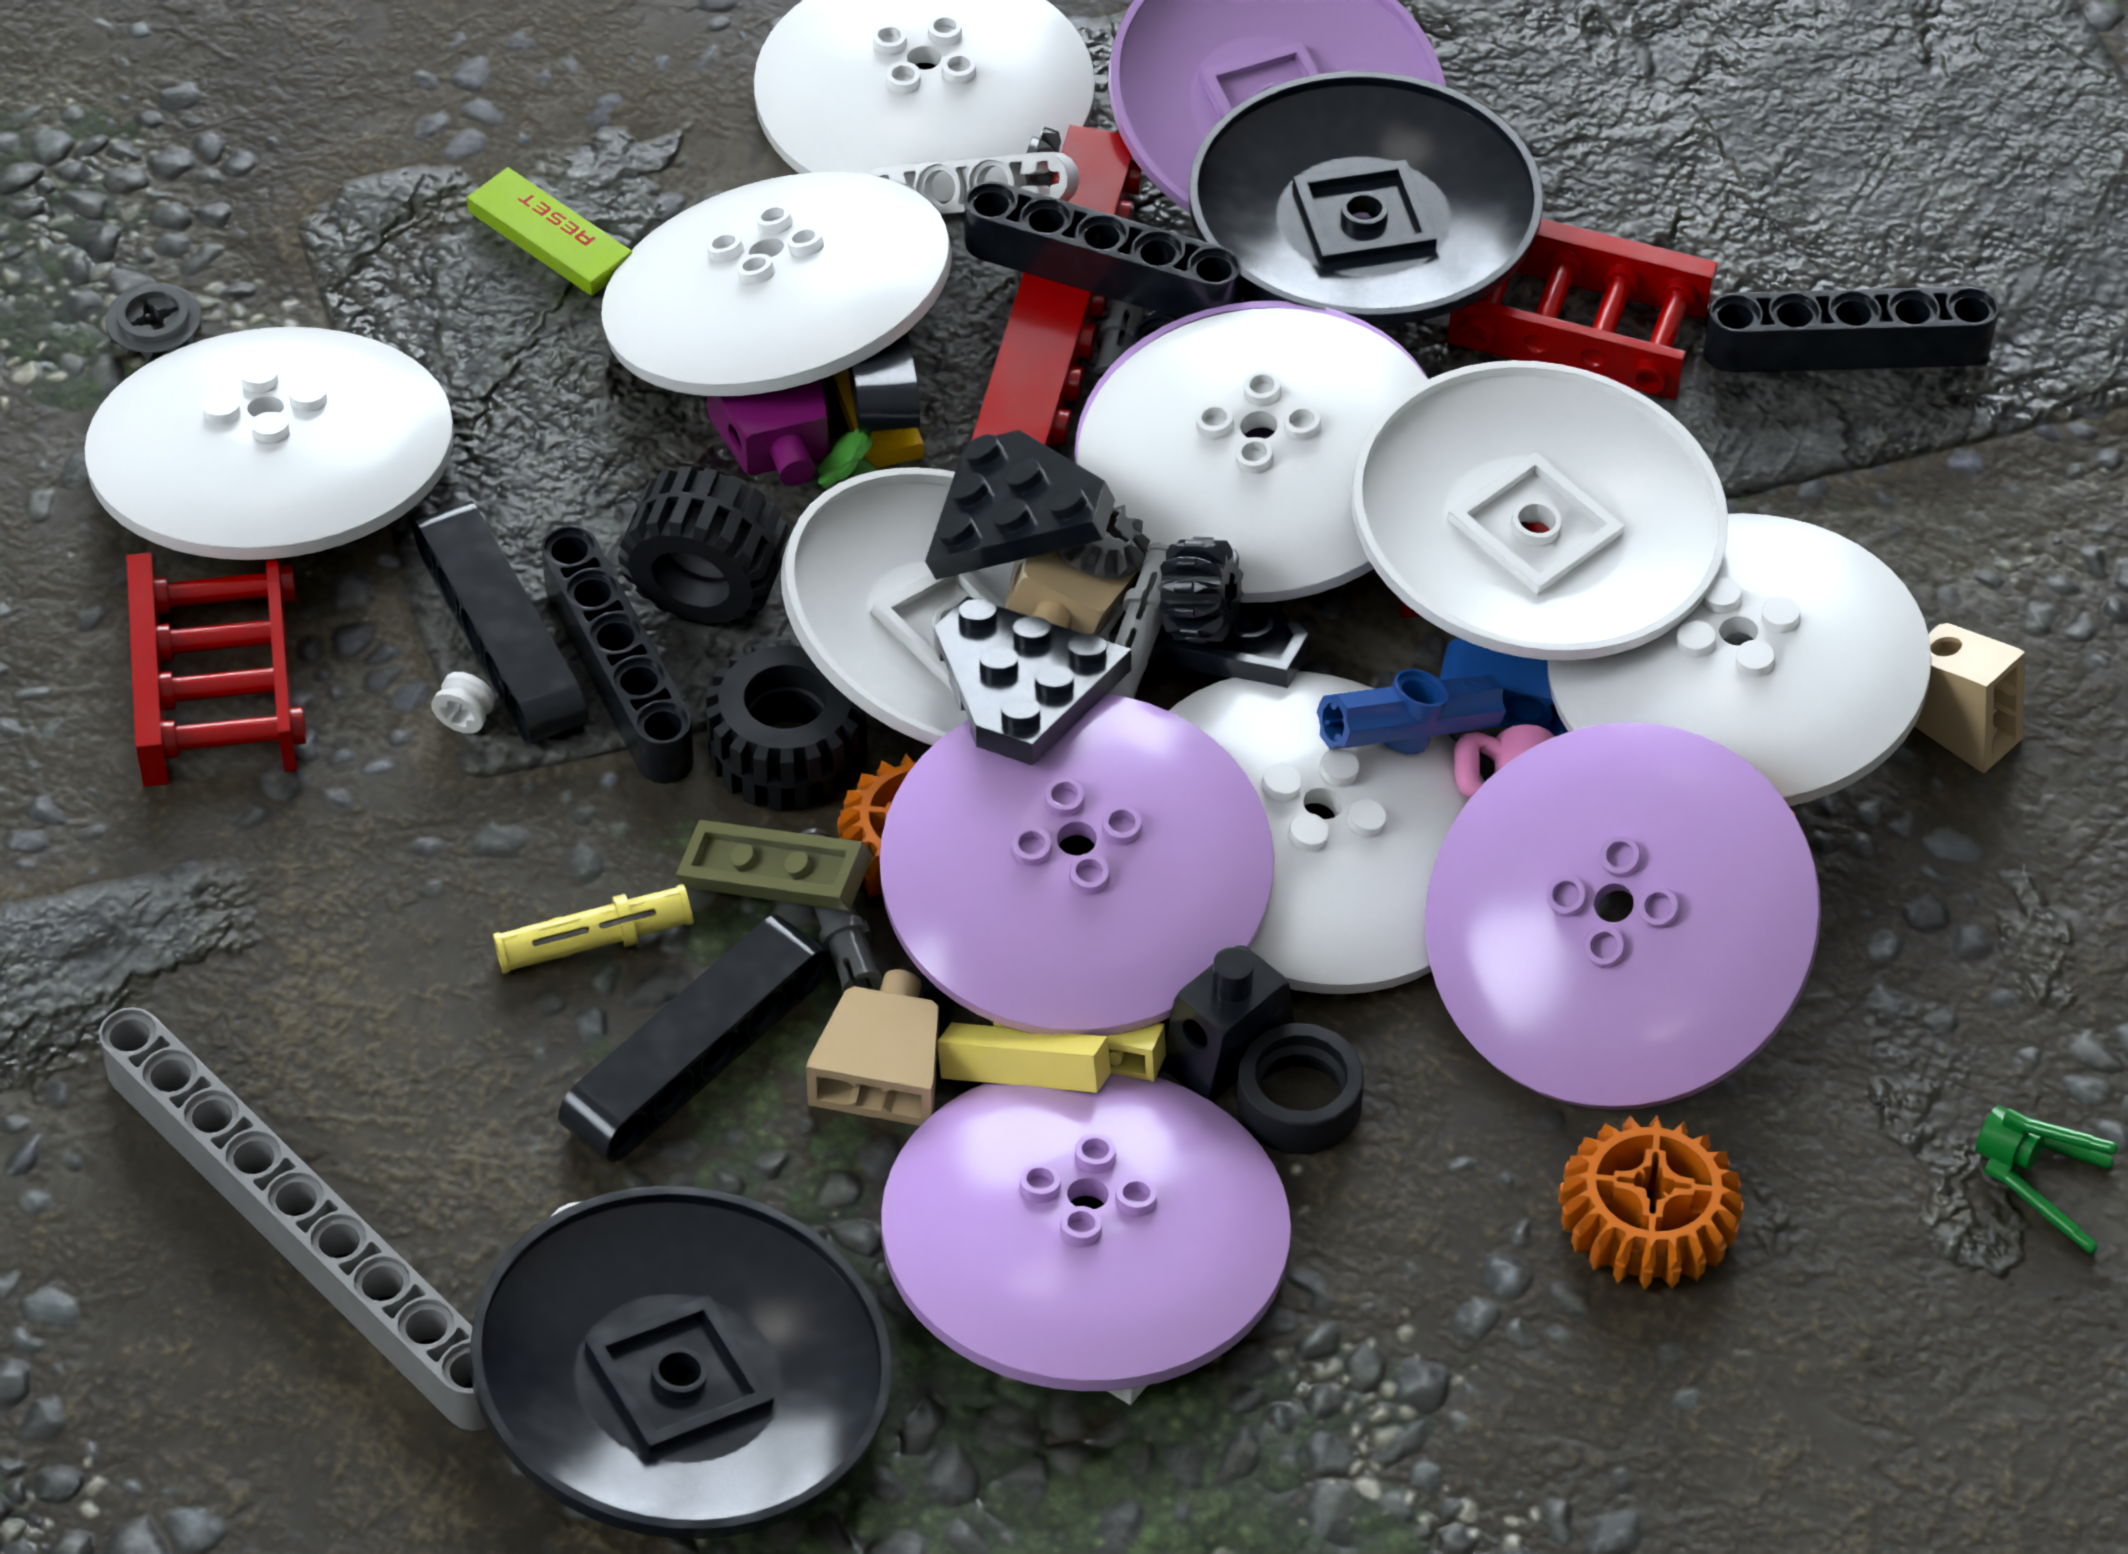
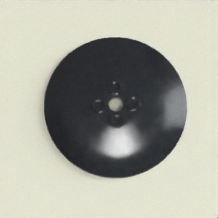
[1189,71,1543,325]
[470,1186,892,1539]

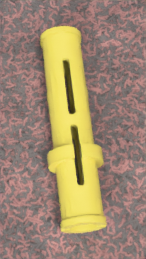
[493,884,694,974]

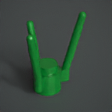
[1975,1105,2118,1254]

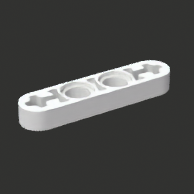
[867,152,1080,215]

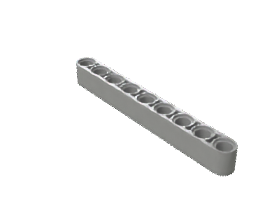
[99,1007,488,1431]

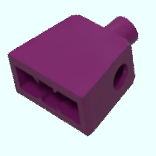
[706,379,829,486]

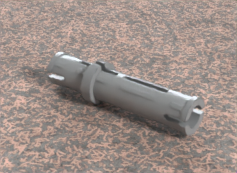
[1107,542,1170,699]

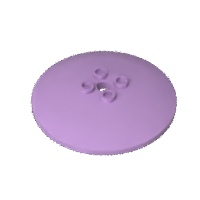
[1108,0,1446,220]
[880,694,1274,1036]
[1425,722,1821,1110]
[881,1073,1291,1391]

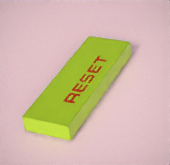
[466,167,632,296]

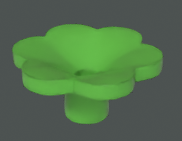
[818,428,877,489]

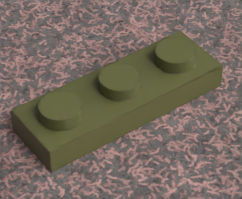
[676,820,873,911]

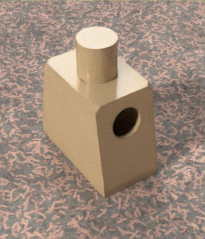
[1005,542,1143,636]
[1914,623,2025,773]
[806,969,939,1126]

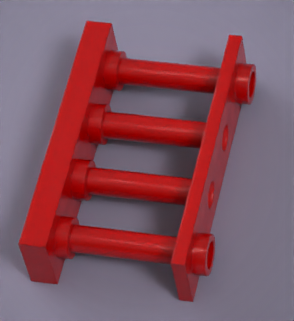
[1447,218,1718,400]
[126,552,307,787]

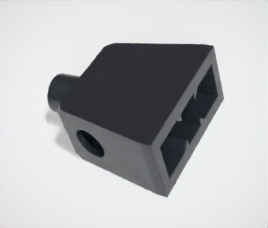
[1161,945,1295,1102]

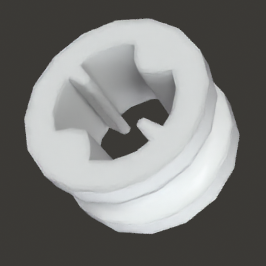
[431,672,496,733]

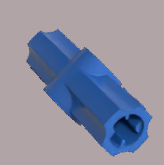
[1316,669,1506,754]

